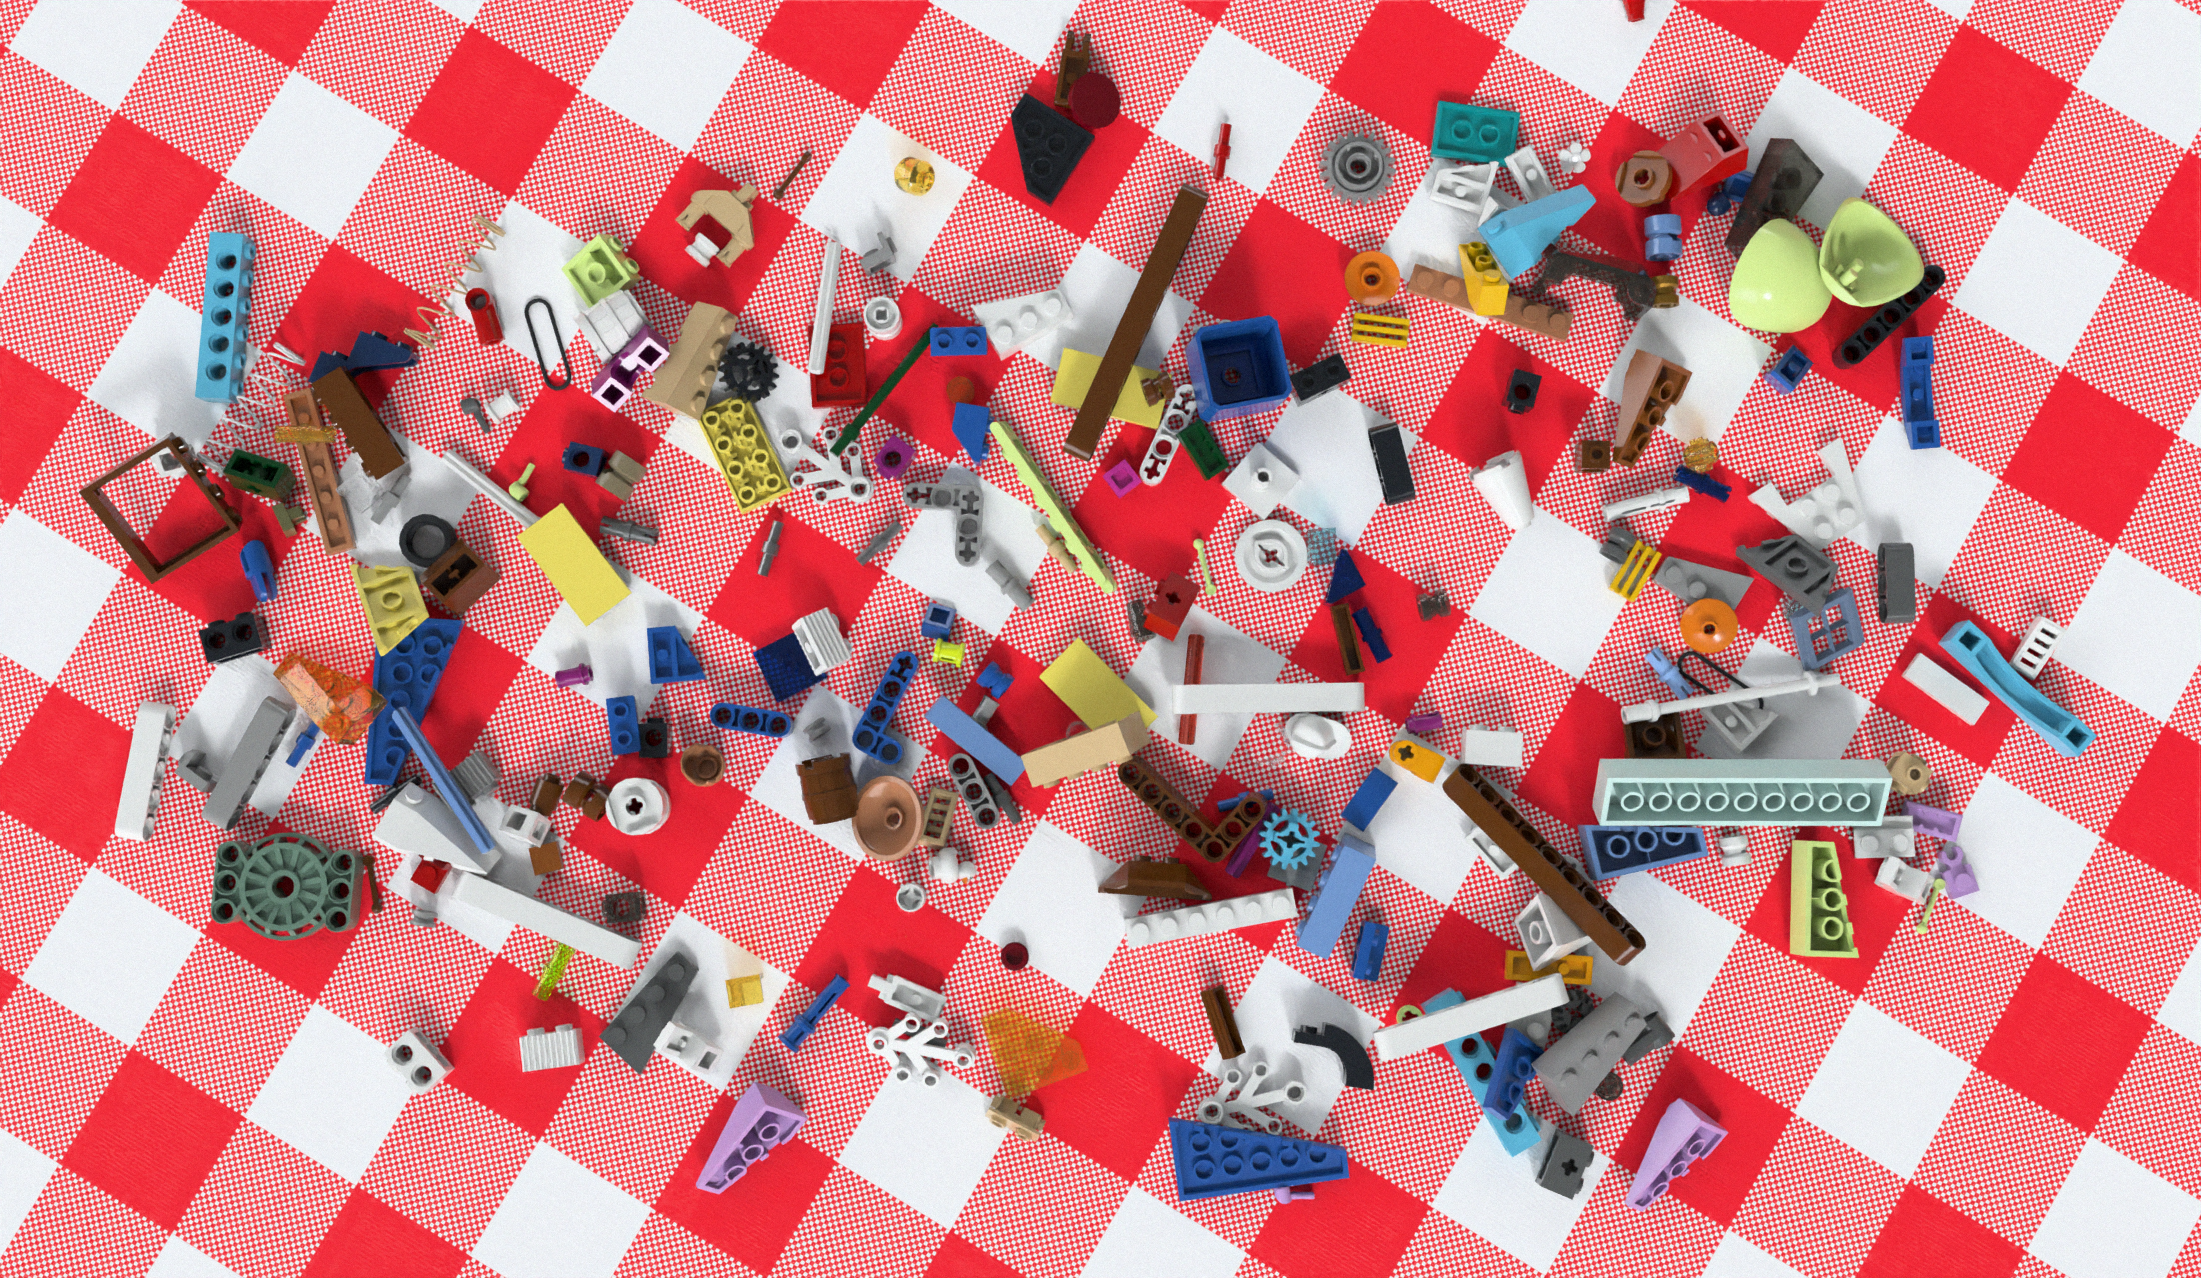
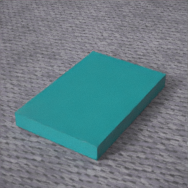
[1430,100,1521,168]

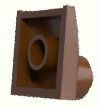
[1622,712,1687,759]

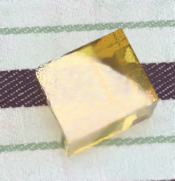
[725,972,764,1008]

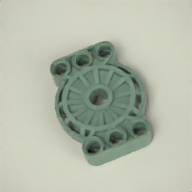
[211,832,364,941]

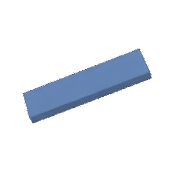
[924,694,1025,786]

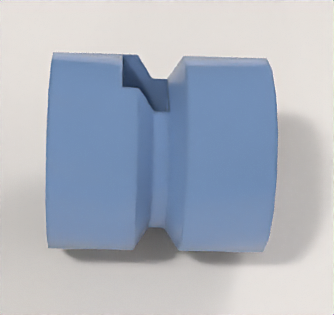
[1644,214,1683,261]

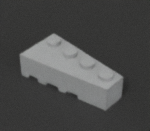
[1531,991,1647,1117]

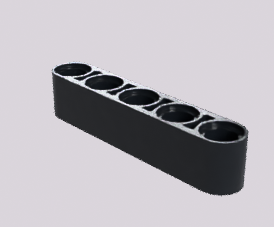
[1832,265,1946,370]

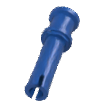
[778,973,850,1053]

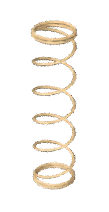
[403,214,506,350]

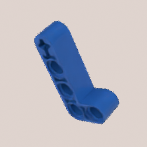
[852,651,920,765]

